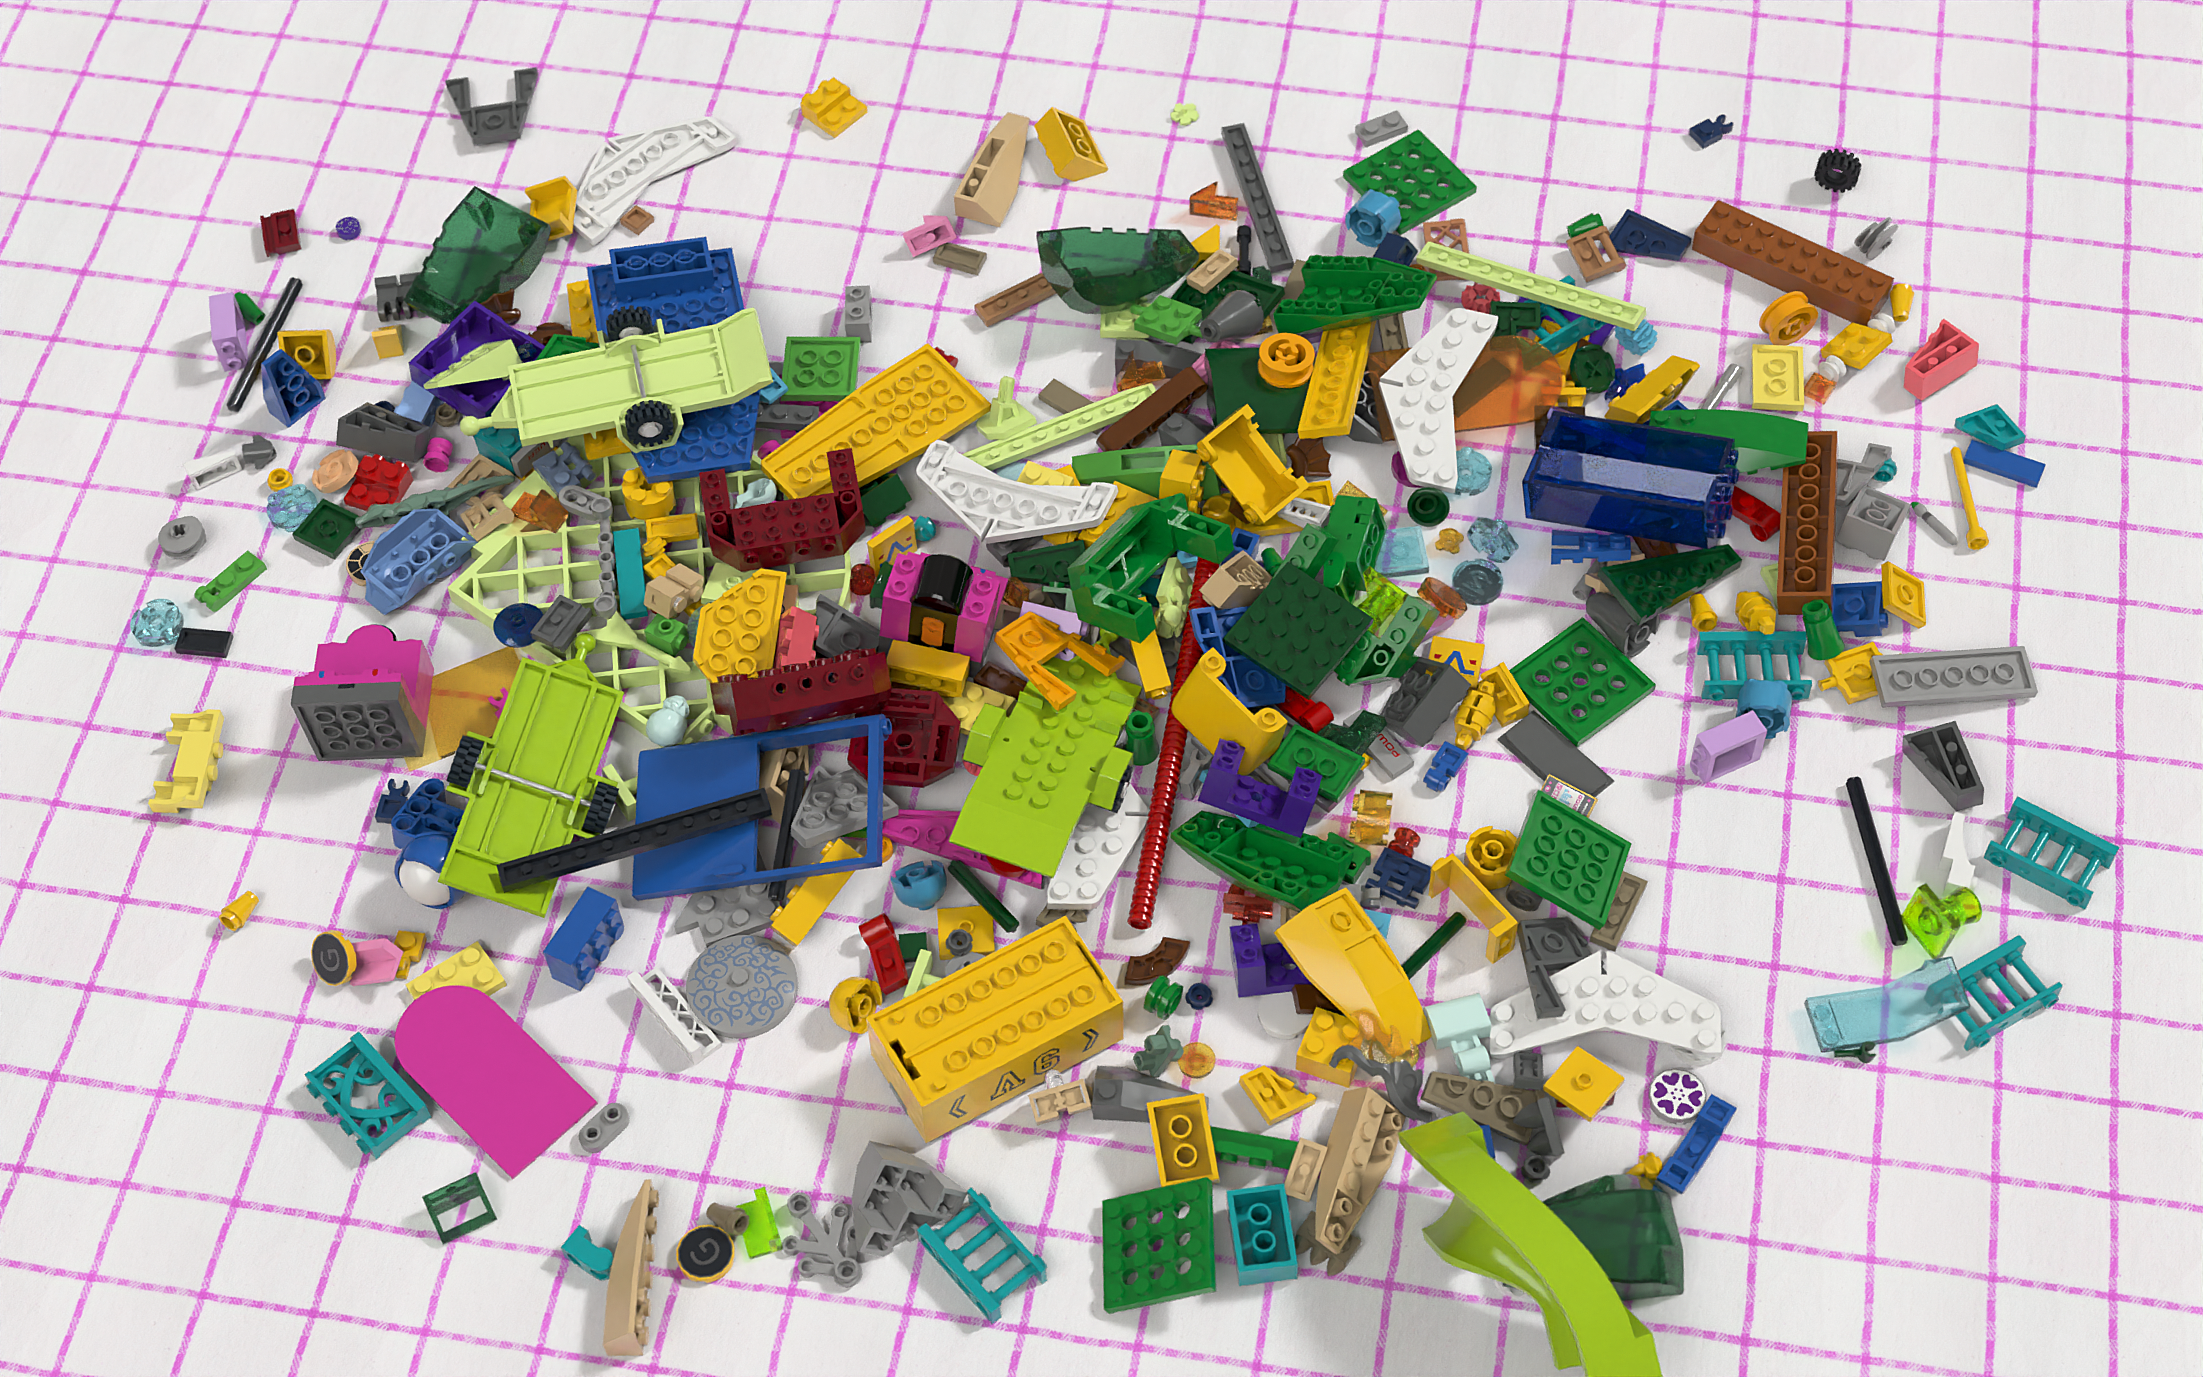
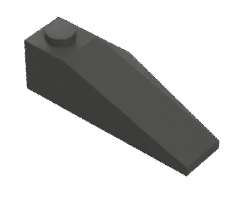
[1115,337,1202,379]
[1158,413,1228,489]
[1092,1066,1209,1123]

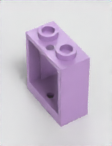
[209,292,248,371]
[1690,711,1767,784]

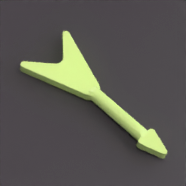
[577,611,692,675]

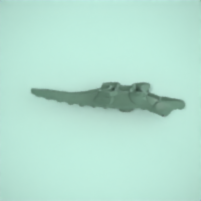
[355,475,515,528]

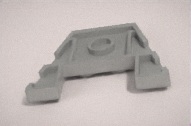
[1837,443,1892,507]

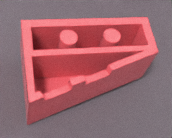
[1904,318,1979,401]

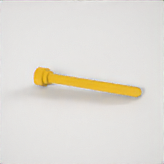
[1950,447,1989,550]

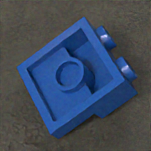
[1832,581,1889,637]

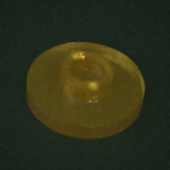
[1178,1042,1215,1079]

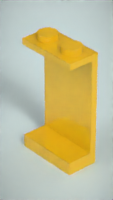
[1428,853,1518,964]

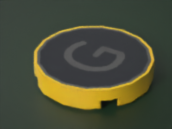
[311,930,357,986]
[676,1225,735,1283]

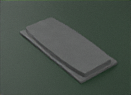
[1498,710,1614,797]

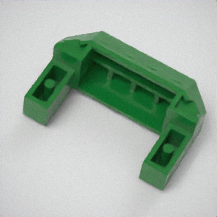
[1067,493,1234,644]
[1267,523,1440,686]

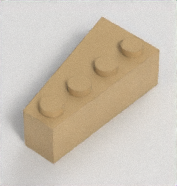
[1199,550,1273,608]

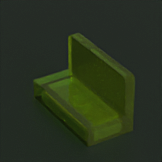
[735,1187,783,1259]

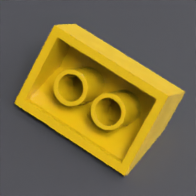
[1034,107,1108,182]

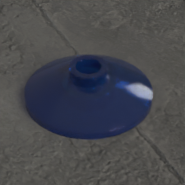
[493,603,544,648]

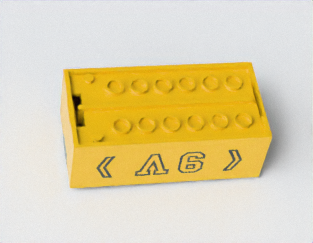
[866,915,1123,1143]

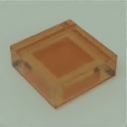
[1804,372,1837,404]
[1004,577,1030,608]

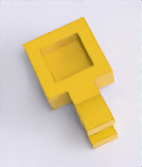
[394,930,427,979]

